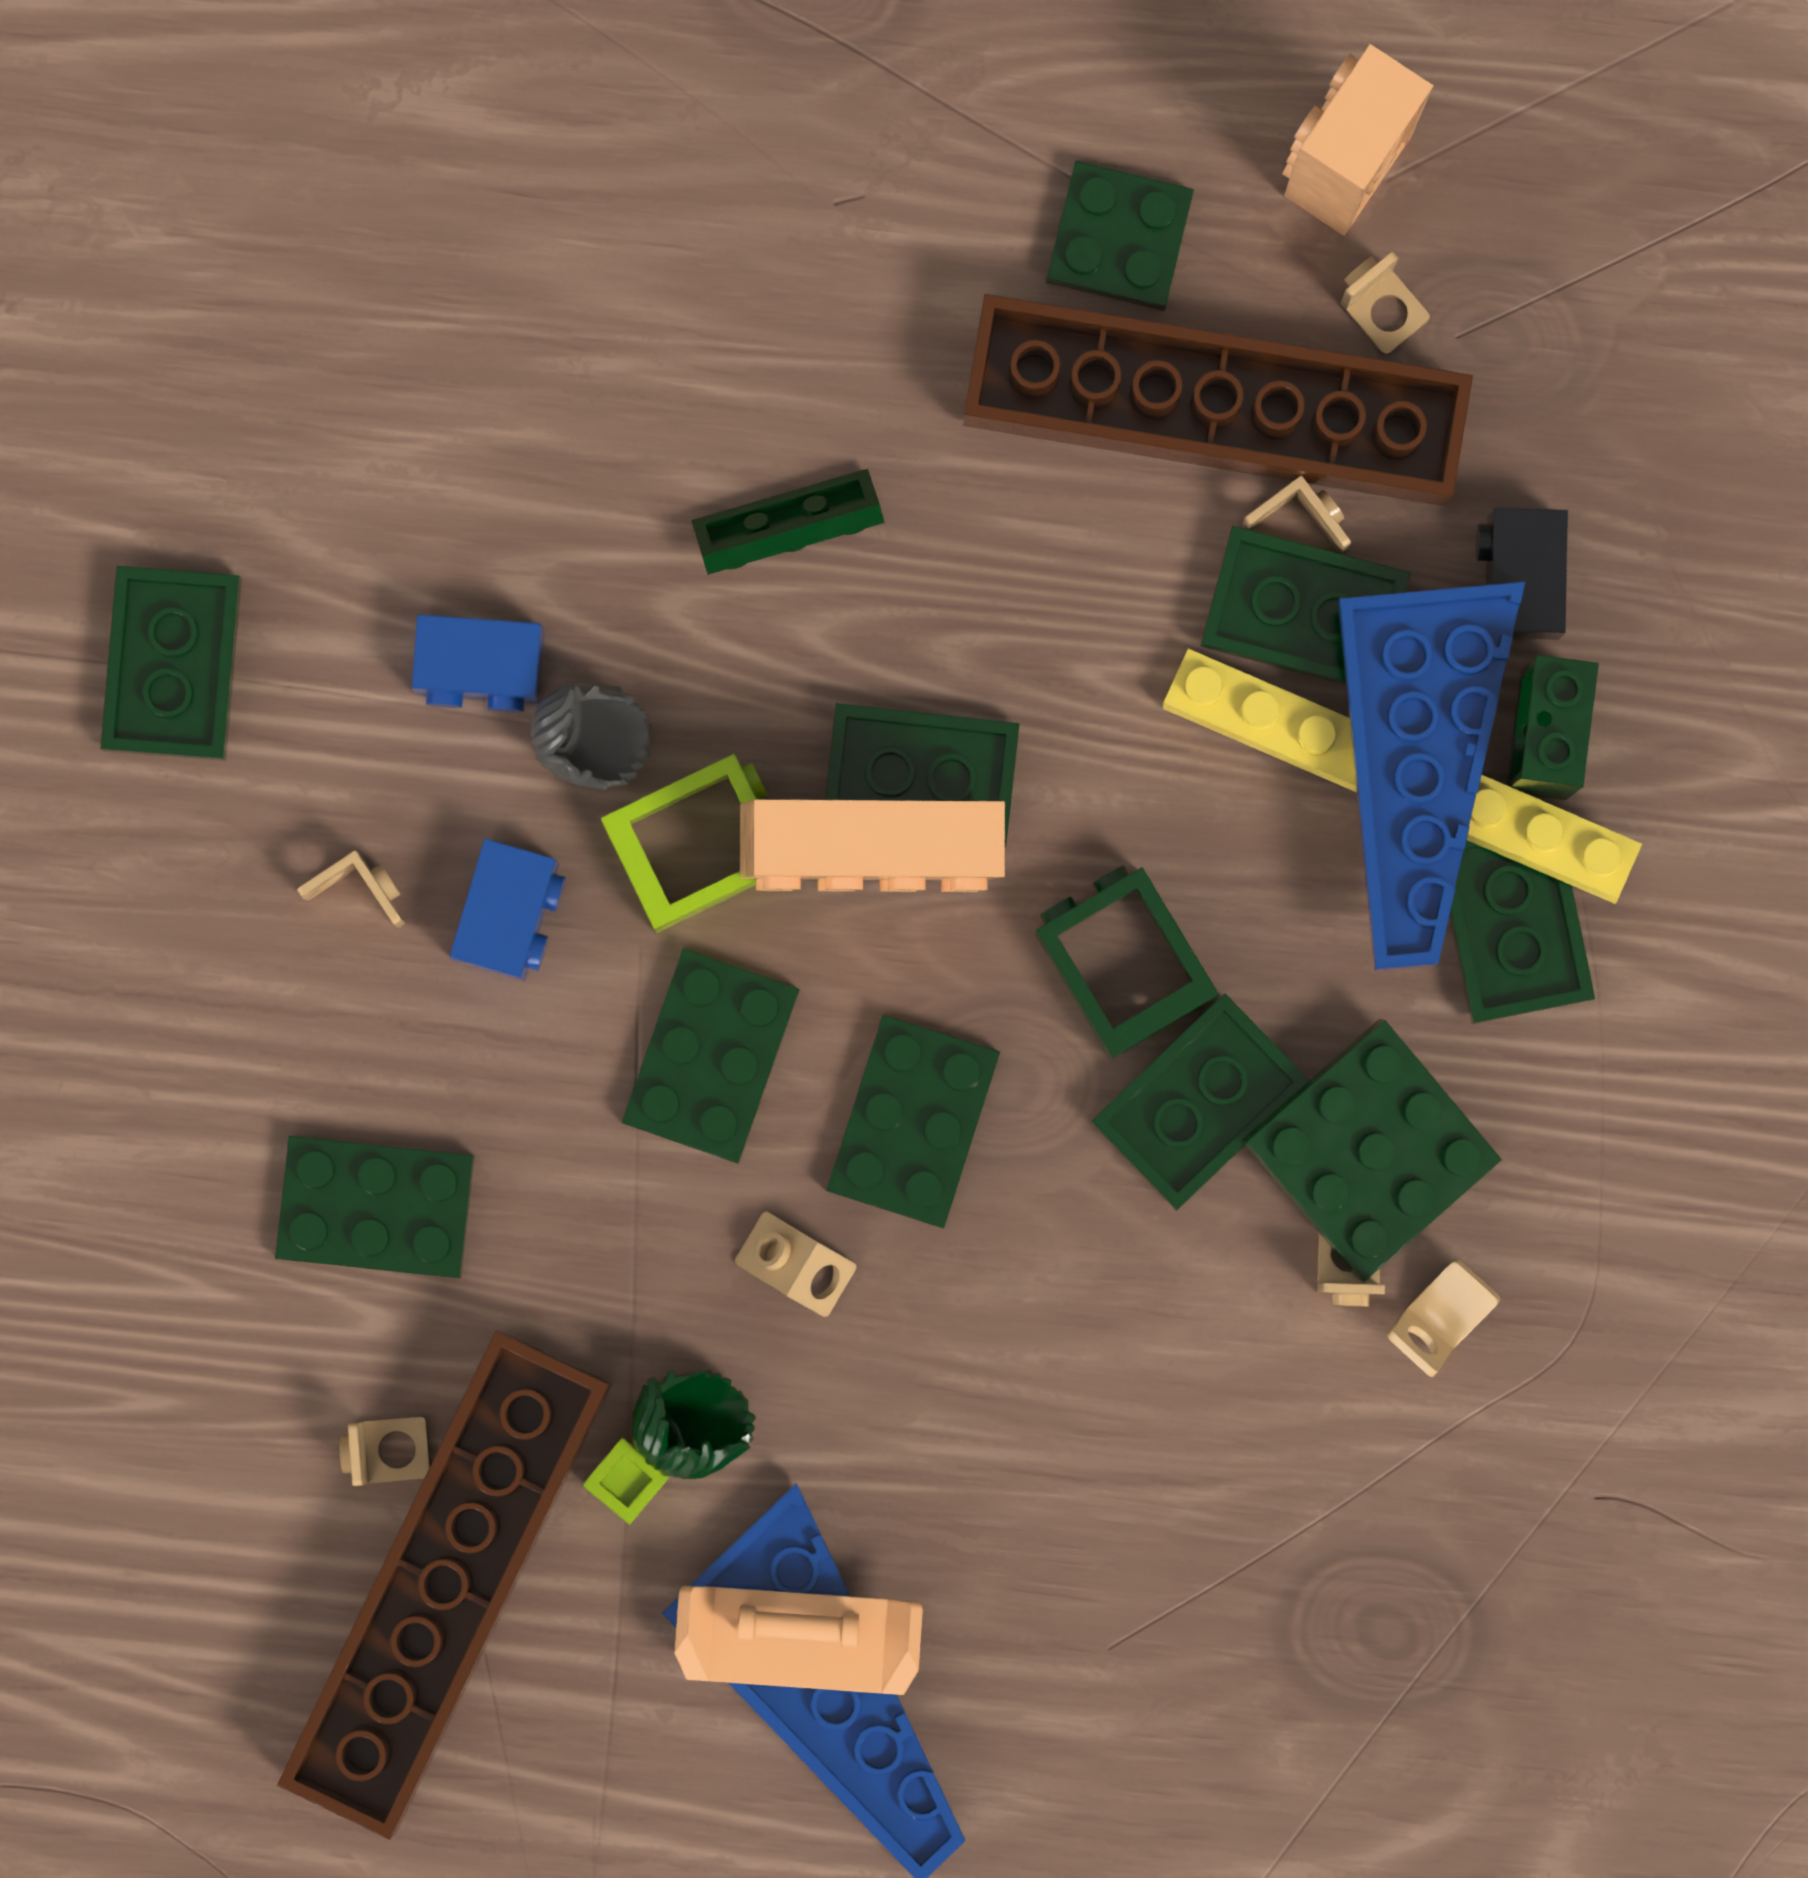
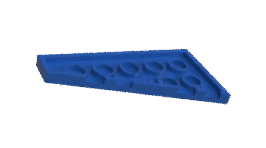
[1338,582,1525,971]
[662,1483,965,1878]

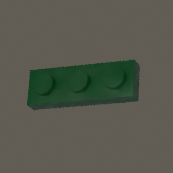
[691,469,885,575]

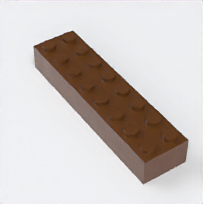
[963,294,1473,507]
[277,1330,612,1840]

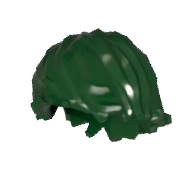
[631,1369,756,1479]

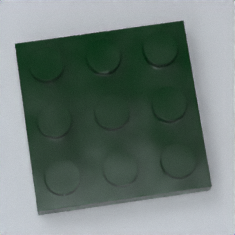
[1241,1019,1502,1282]

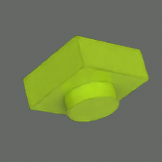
[582,1437,670,1525]

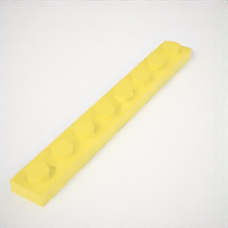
[1163,649,1642,904]

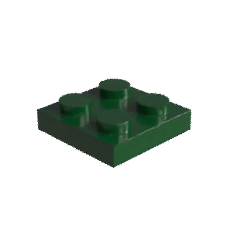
[1046,161,1194,311]

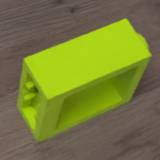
[601,754,768,933]

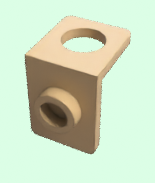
[1340,252,1430,355]
[1242,475,1351,554]
[297,850,406,928]
[735,1212,856,1317]
[1317,1233,1385,1307]
[1387,1259,1500,1377]
[339,1417,430,1486]

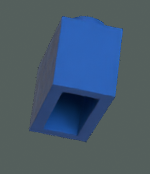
[412,615,544,713]
[449,838,566,981]

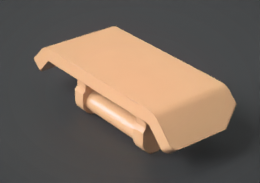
[674,1586,923,1695]

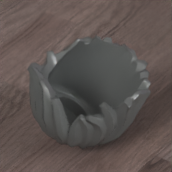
[530,682,652,790]

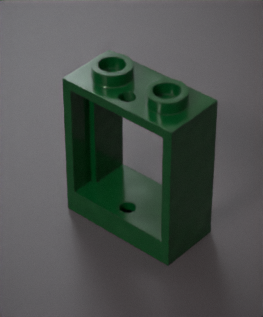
[1506,655,1599,800]
[1035,865,1219,1060]

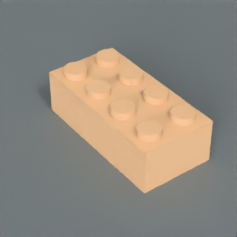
[1282,44,1434,237]
[740,800,1005,892]

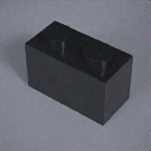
[1476,508,1568,640]

